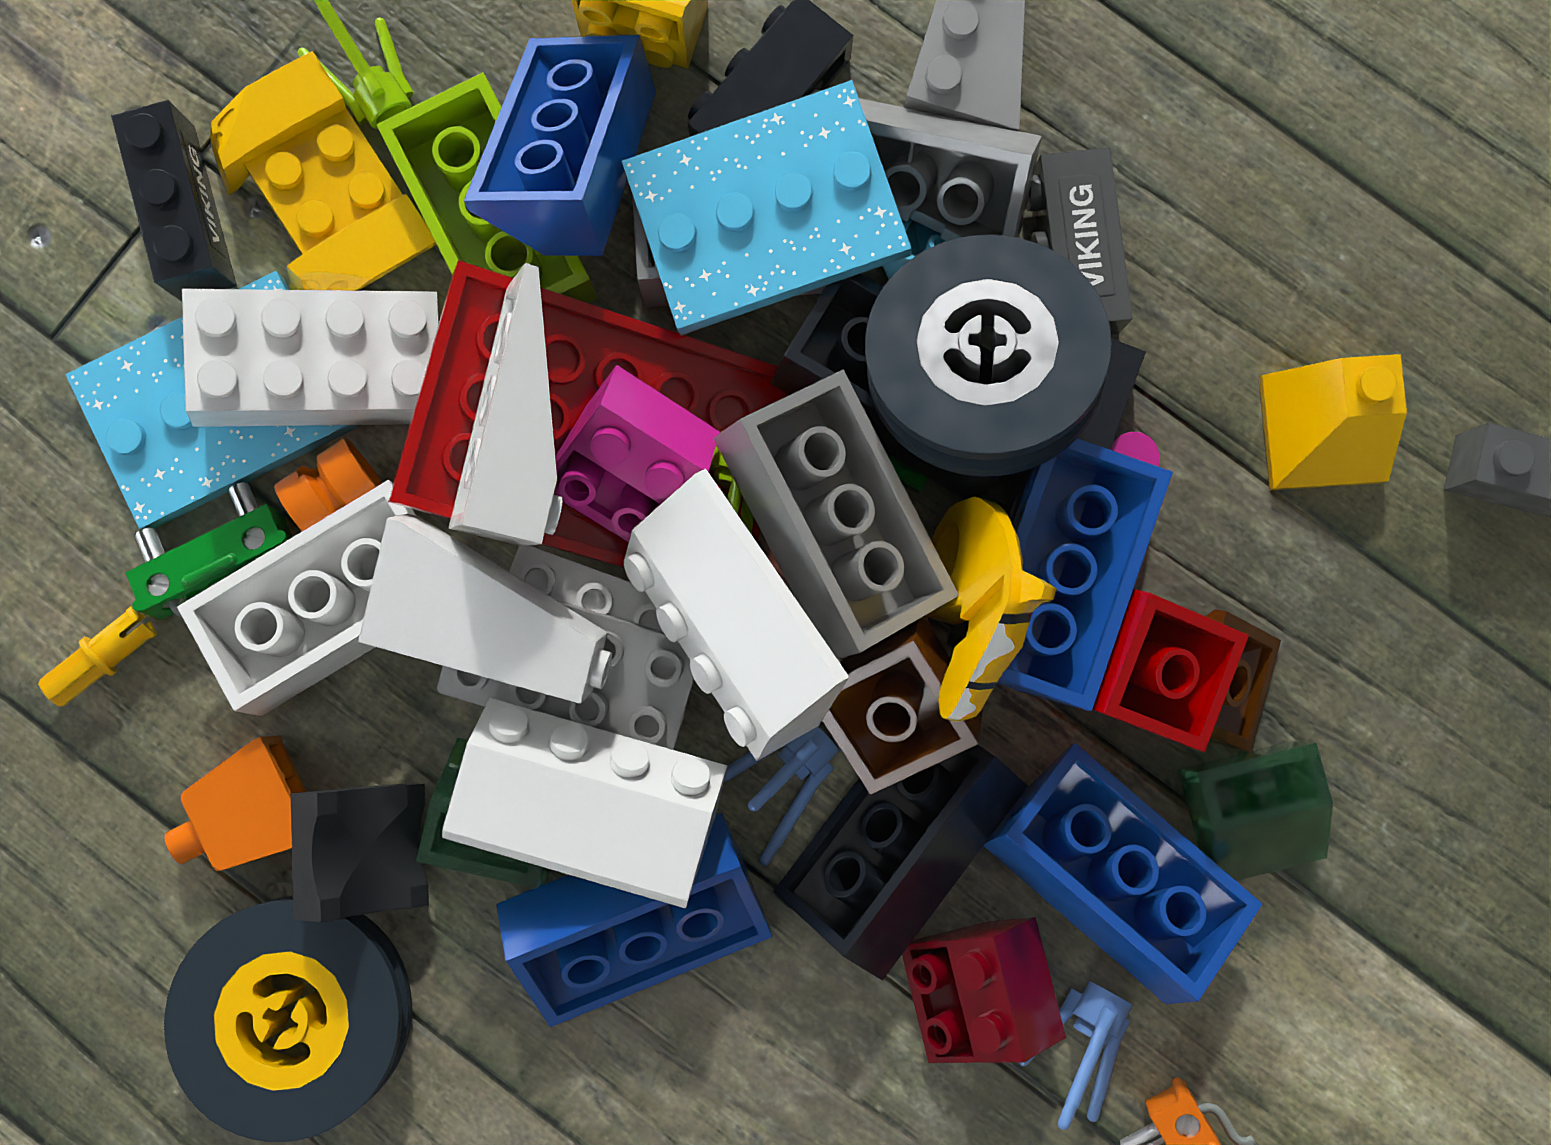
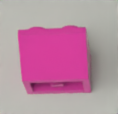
[553,365,720,542]

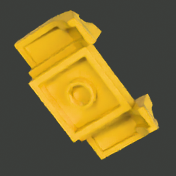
[210,51,437,291]

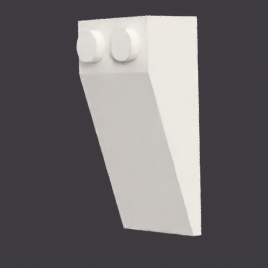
[448,263,562,546]

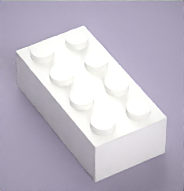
[182,289,438,427]

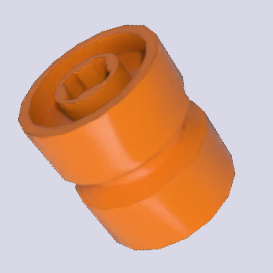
[274,437,382,531]

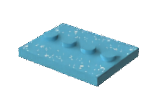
[622,80,911,335]
[65,271,358,530]

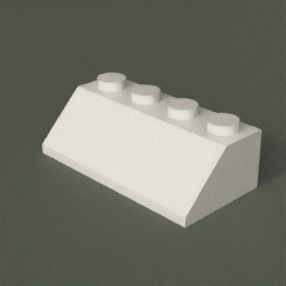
[624,469,849,761]
[177,480,416,716]
[442,698,727,908]

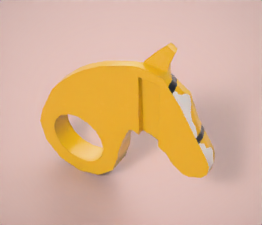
[926,496,1056,722]

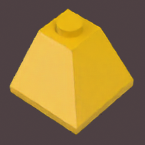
[1259,354,1407,491]

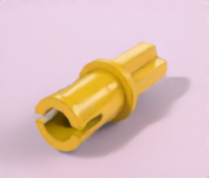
[38,606,158,707]

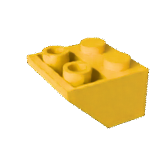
[571,0,708,69]

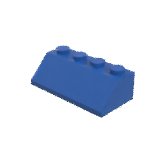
[464,35,656,256]
[997,438,1173,712]
[984,743,1262,1004]
[496,813,773,1027]

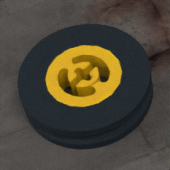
[164,896,412,1142]

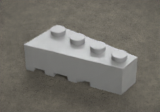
[904,0,1025,131]
[810,89,1042,241]

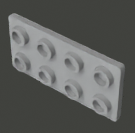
[437,599,694,750]

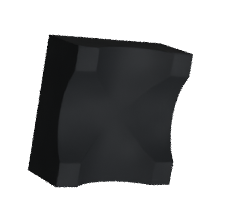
[290,784,429,922]

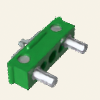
[125,482,292,620]

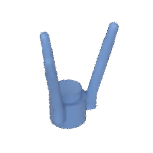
[724,726,840,866]
[1018,981,1133,1130]

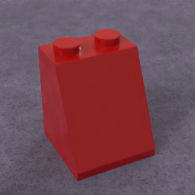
[1092,589,1249,753]

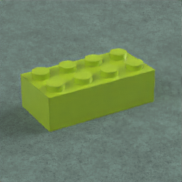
[376,72,598,303]

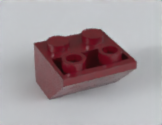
[902,917,1066,1063]

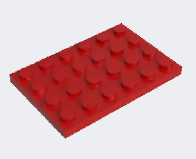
[388,260,789,569]

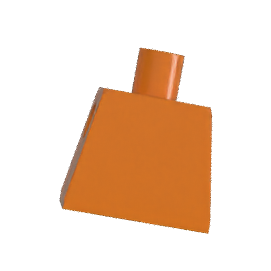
[165,736,307,872]

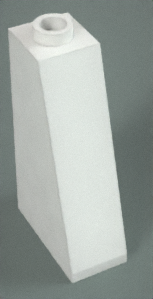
[358,513,612,704]

